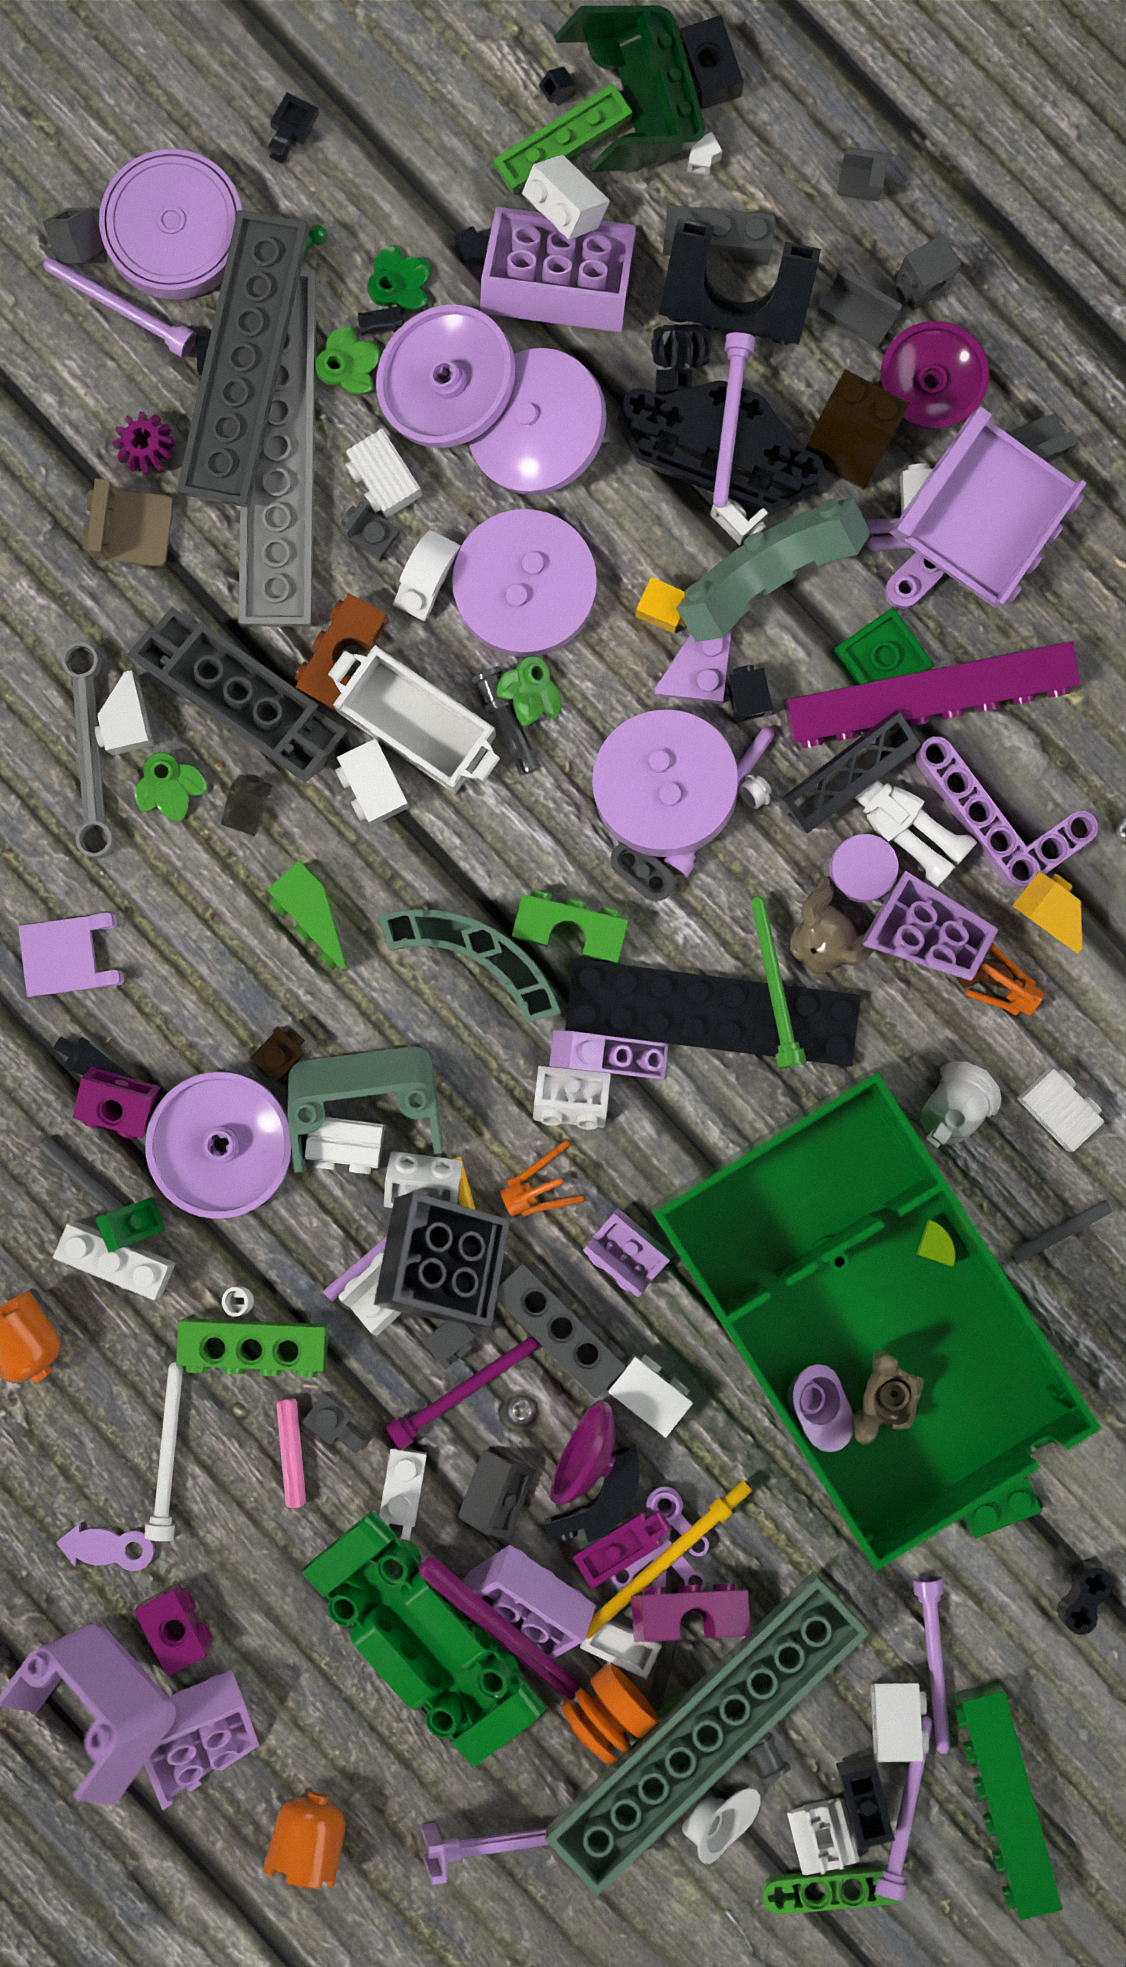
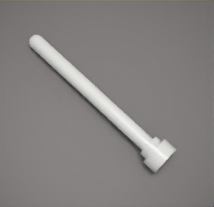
[144,1362,183,1541]

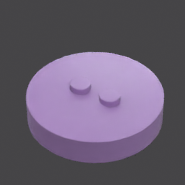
[99,149,244,300]
[452,509,597,657]
[592,710,738,857]

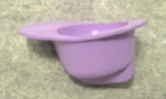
[786,1364,854,1452]

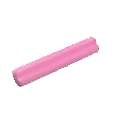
[276,1398,306,1508]

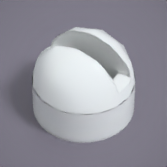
[222,1286,254,1316]

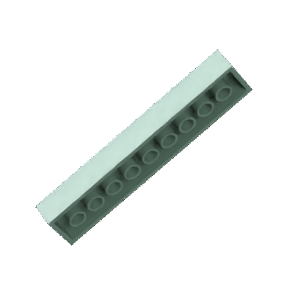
[545,1571,870,1896]

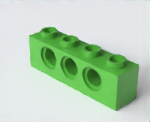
[176,1318,329,1378]

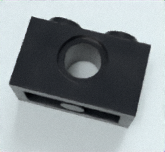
[680,15,744,110]
[836,1755,895,1850]

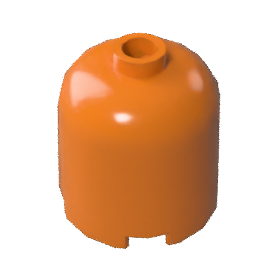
[0,1290,61,1384]
[263,1791,346,1889]

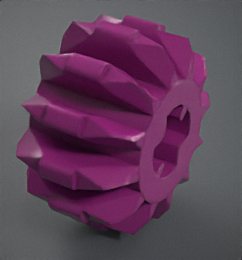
[113,411,175,475]

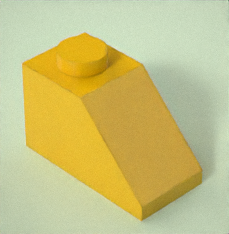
[1013,871,1082,954]

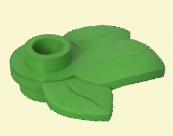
[315,326,383,395]
[496,656,561,726]
[135,752,208,822]

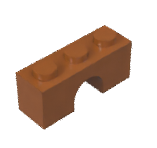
[294,593,389,714]

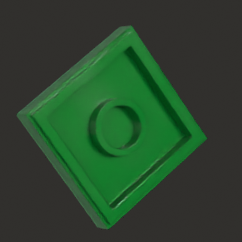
[834,607,935,684]

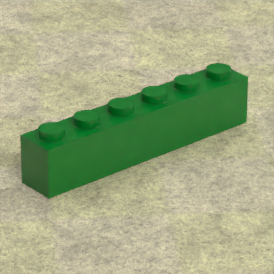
[953,1682,1063,1921]

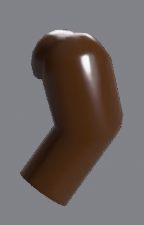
[956,958,1013,989]

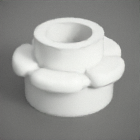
[738,775,771,809]

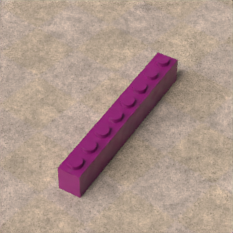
[783,641,1080,748]

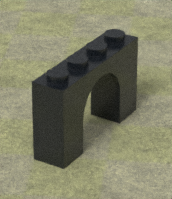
[659,219,821,345]

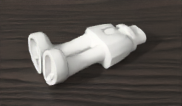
[855,780,978,889]

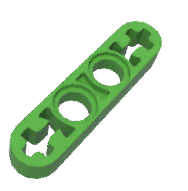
[761,1865,905,1915]

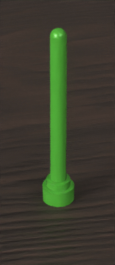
[751,896,807,1069]

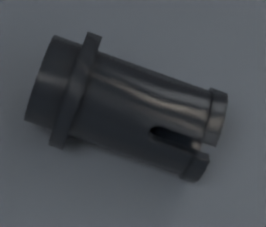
[358,304,404,336]

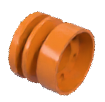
[561,1662,660,1766]

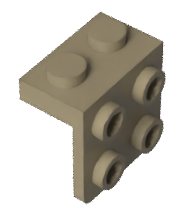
[82,478,174,567]

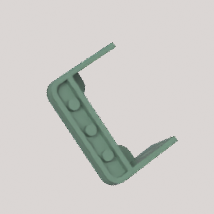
[288,1046,444,1172]

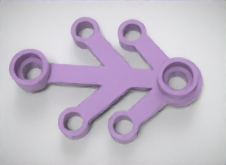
[611,1486,709,1592]

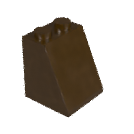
[805,369,910,490]

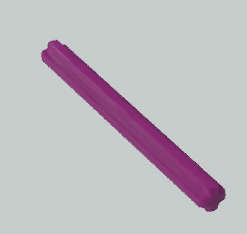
[419,1557,580,1701]

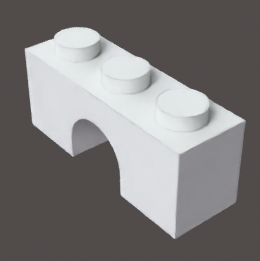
[53,1222,176,1300]

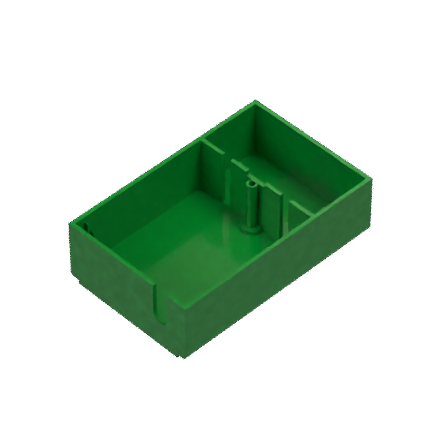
[650,1072,1102,1571]

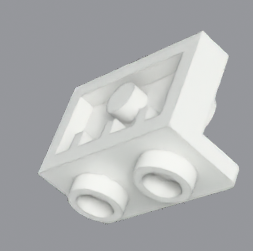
[533,1066,611,1130]
[384,1151,462,1208]
[338,1251,402,1337]

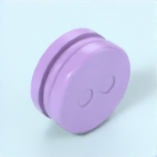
[829,834,899,903]

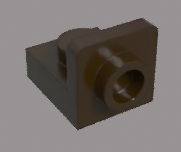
[250,1026,307,1083]

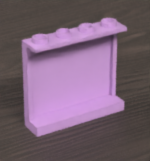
[890,406,1086,608]

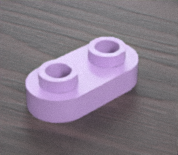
[885,552,945,609]

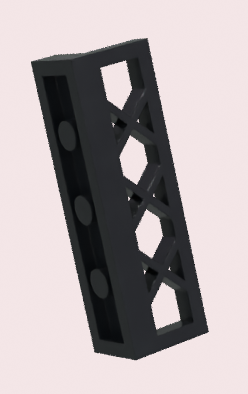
[781,710,921,834]

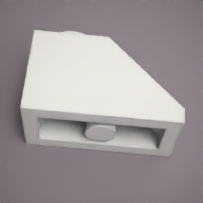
[95,670,154,756]

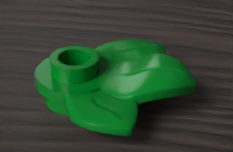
[367,245,432,311]

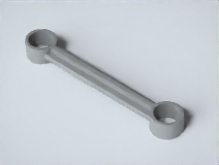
[62,642,116,859]

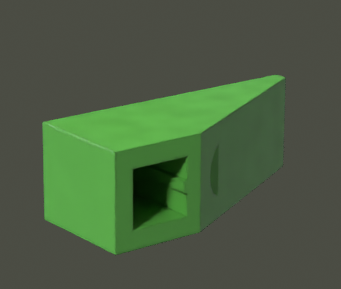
[267,860,349,971]

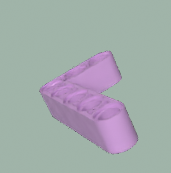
[915,737,1098,889]

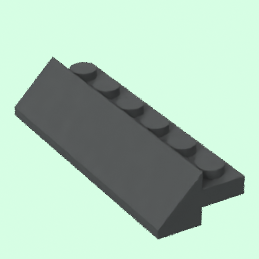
[127,607,347,783]

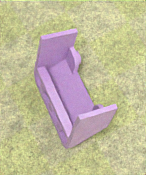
[0,1624,175,1805]

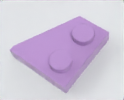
[654,630,731,704]

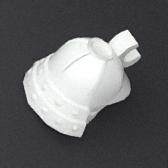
[920,1061,1002,1149]

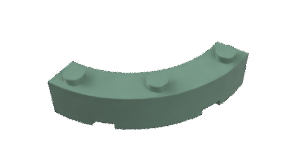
[676,497,871,642]
[378,909,562,1024]

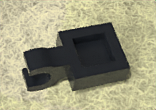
[268,92,319,164]

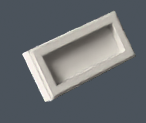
[580,1612,662,1679]

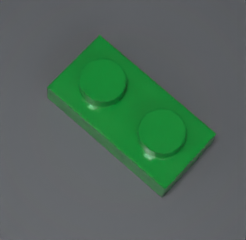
[95,1197,166,1253]
[964,1477,1042,1539]

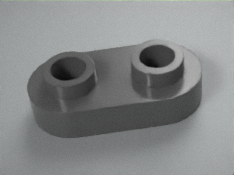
[610,843,675,902]

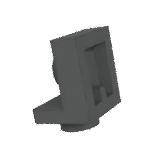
[341,501,400,562]

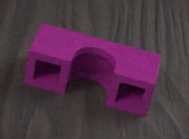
[631,1583,751,1642]

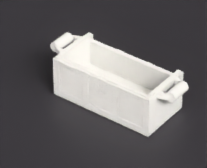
[328,645,500,795]

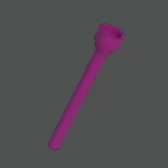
[386,1336,540,1450]

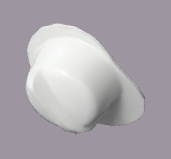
[682,1788,761,1864]

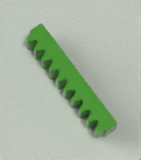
[493,83,633,195]

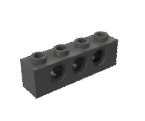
[496,1261,627,1399]

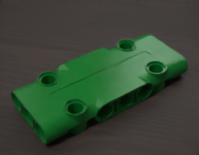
[301,1509,547,1767]

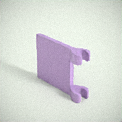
[18,913,124,997]

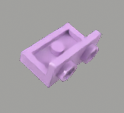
[583,1208,673,1297]

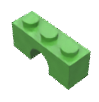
[512,890,628,964]

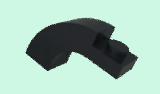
[544,1444,640,1543]

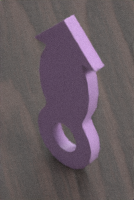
[56,1523,155,1571]

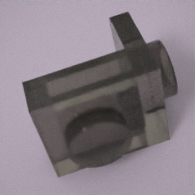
[221,774,273,836]

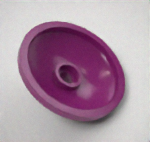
[880,321,989,430]
[550,1400,616,1505]

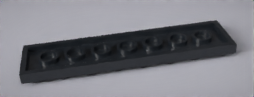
[565,958,861,1067]

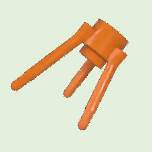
[965,943,1044,1016]
[500,1140,585,1217]

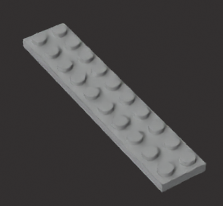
[239,270,317,627]

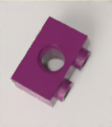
[72,1067,161,1139]
[134,1582,213,1677]

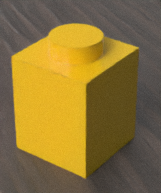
[635,577,686,634]

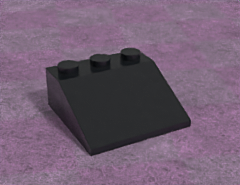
[374,1192,510,1328]

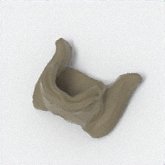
[790,877,875,974]
[852,1348,924,1444]

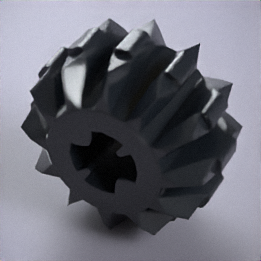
[651,324,712,369]

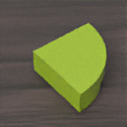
[917,1220,955,1267]

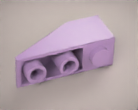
[549,1030,668,1080]

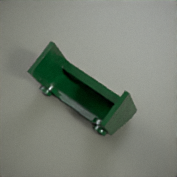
[554,5,705,172]

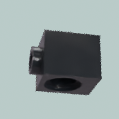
[726,665,773,723]

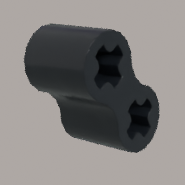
[1057,1560,1113,1635]

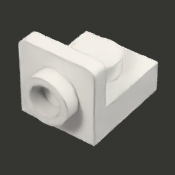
[710,500,768,545]

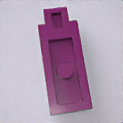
[572,1510,672,1589]

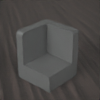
[837,147,889,202]
[43,207,105,263]

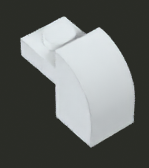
[393,530,461,621]

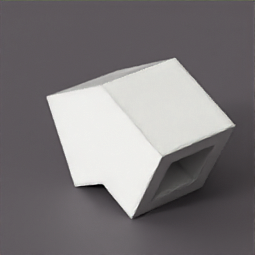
[687,132,722,175]

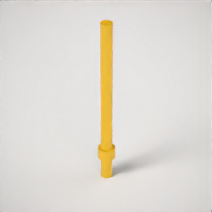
[586,1480,753,1640]

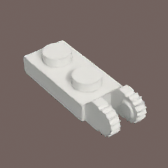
[379,1447,427,1541]

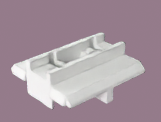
[787,1798,859,1875]

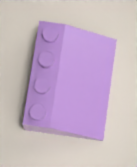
[480,206,636,332]

